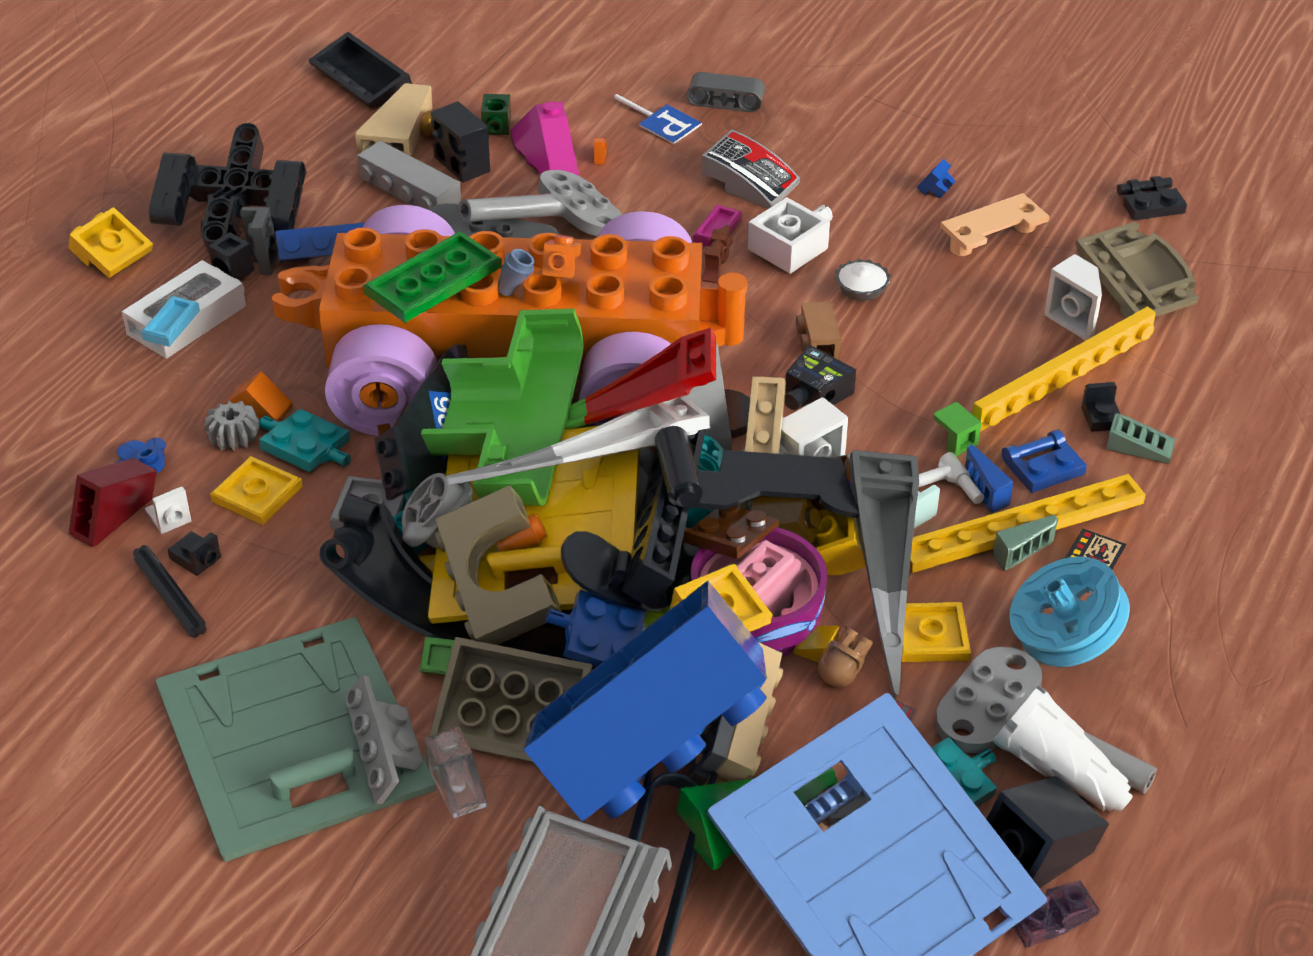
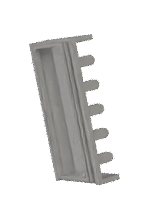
[470,806,672,956]

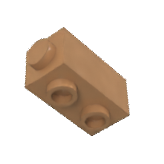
[796,301,841,360]

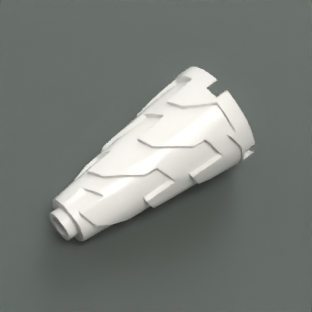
[992,685,1133,813]

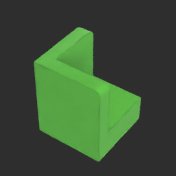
[933,402,982,457]

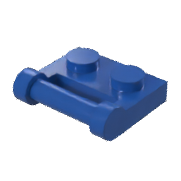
[1002,429,1087,493]

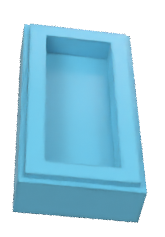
[141,296,200,347]

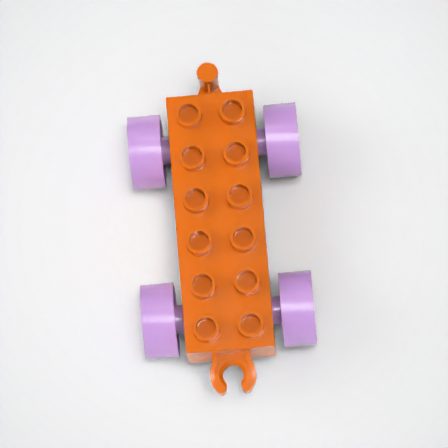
[272,205,748,436]

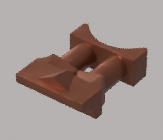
[703,225,733,283]

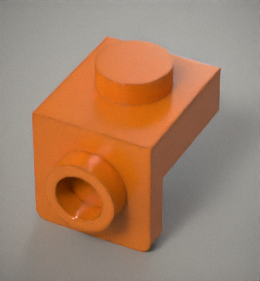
[542,235,581,278]

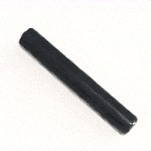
[133,545,207,638]

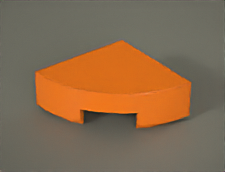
[594,137,607,165]

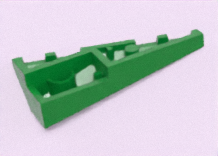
[676,768,837,871]

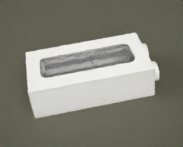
[122,260,246,359]

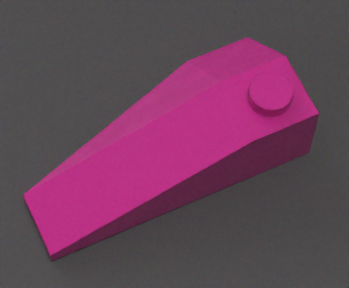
[510,101,579,177]

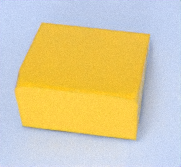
[793,625,840,662]

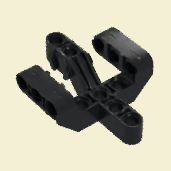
[149,123,307,255]

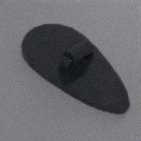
[561,531,668,612]

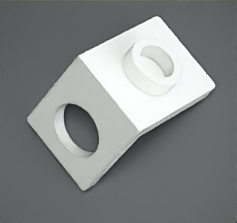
[145,486,192,534]

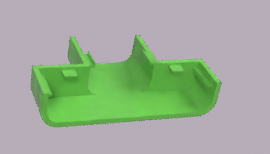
[421,309,583,506]

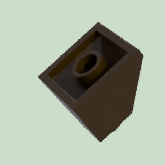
[746,496,823,544]

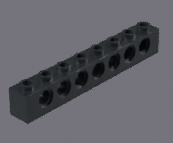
[622,429,706,608]

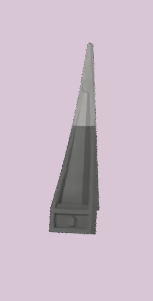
[849,450,919,700]

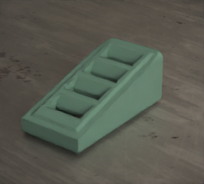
[1107,413,1176,463]
[993,514,1058,570]

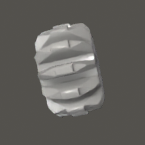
[204,400,259,451]

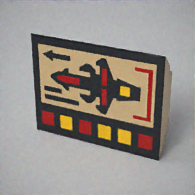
[1065,528,1126,569]

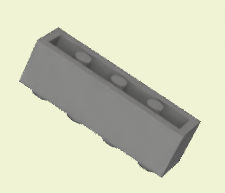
[357,141,461,210]

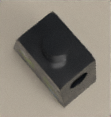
[784,345,856,410]

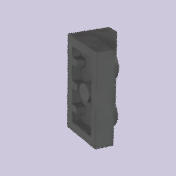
[240,207,278,275]

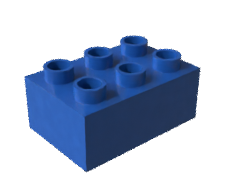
[523,580,767,822]

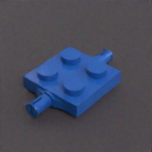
[545,589,646,667]

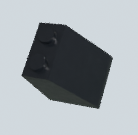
[986,776,1109,888]

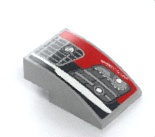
[702,130,800,209]

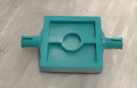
[259,409,351,472]
[931,737,997,807]

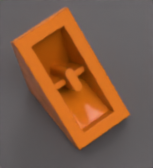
[223,371,293,422]

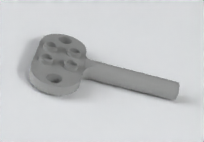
[458,170,622,236]
[935,647,1157,794]

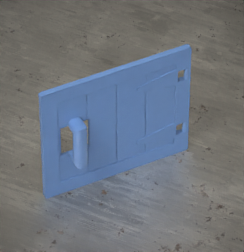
[707,693,1047,956]

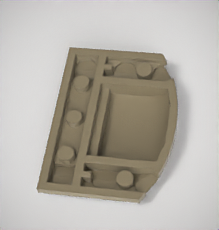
[1075,222,1198,317]

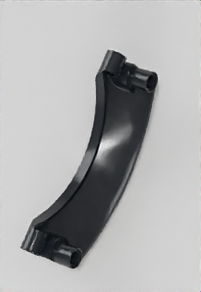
[319,494,580,662]

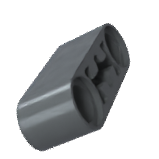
[686,72,766,112]

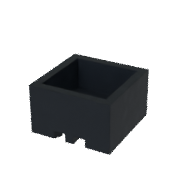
[431,101,491,183]

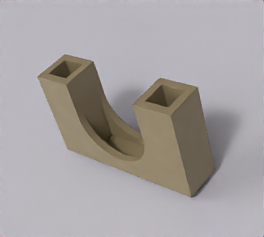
[435,485,562,645]

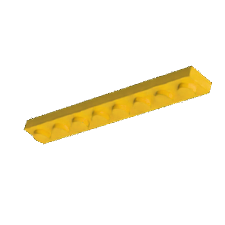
[972,307,1156,432]
[910,474,1146,573]

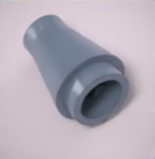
[498,249,534,296]

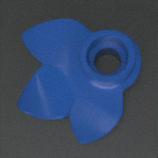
[116,437,166,473]

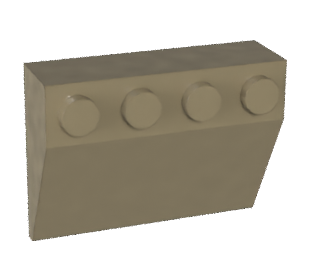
[428,637,595,763]

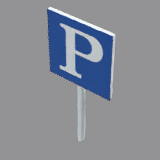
[614,94,702,145]

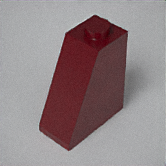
[68,458,157,547]

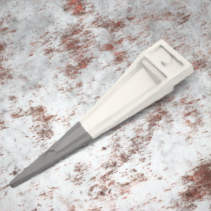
[444,396,710,486]

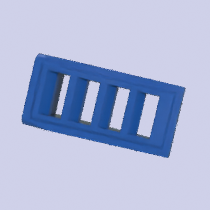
[965,444,1013,513]

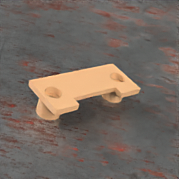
[940,193,1049,256]

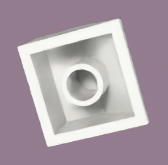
[1044,254,1102,341]

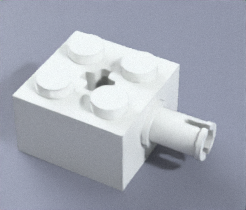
[748,197,833,274]
[779,397,848,458]

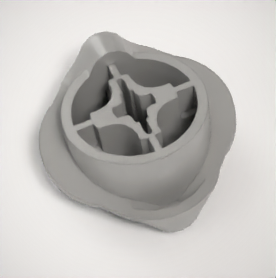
[402,473,473,548]

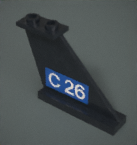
[374,344,469,500]

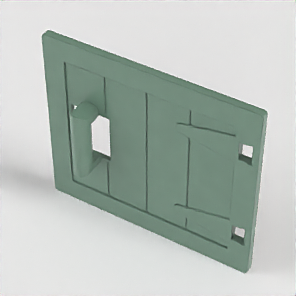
[156,617,436,862]

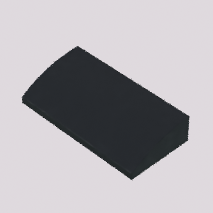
[309,32,412,107]

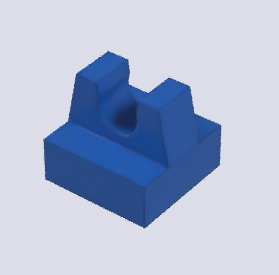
[917,159,956,198]

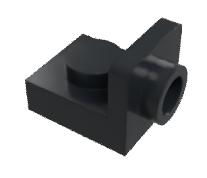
[1081,382,1120,432]
[167,531,221,576]

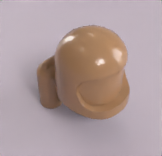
[817,626,873,688]

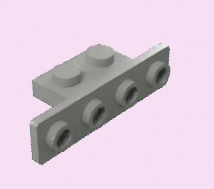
[345,675,423,805]

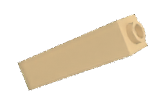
[355,83,433,157]

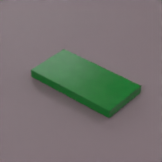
[363,231,502,323]

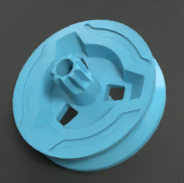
[1009,557,1130,667]

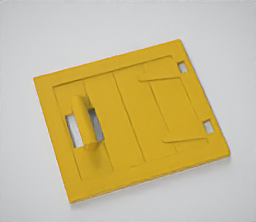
[428,425,640,624]

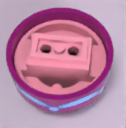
[691,527,827,658]

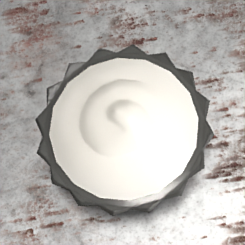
[834,259,891,301]

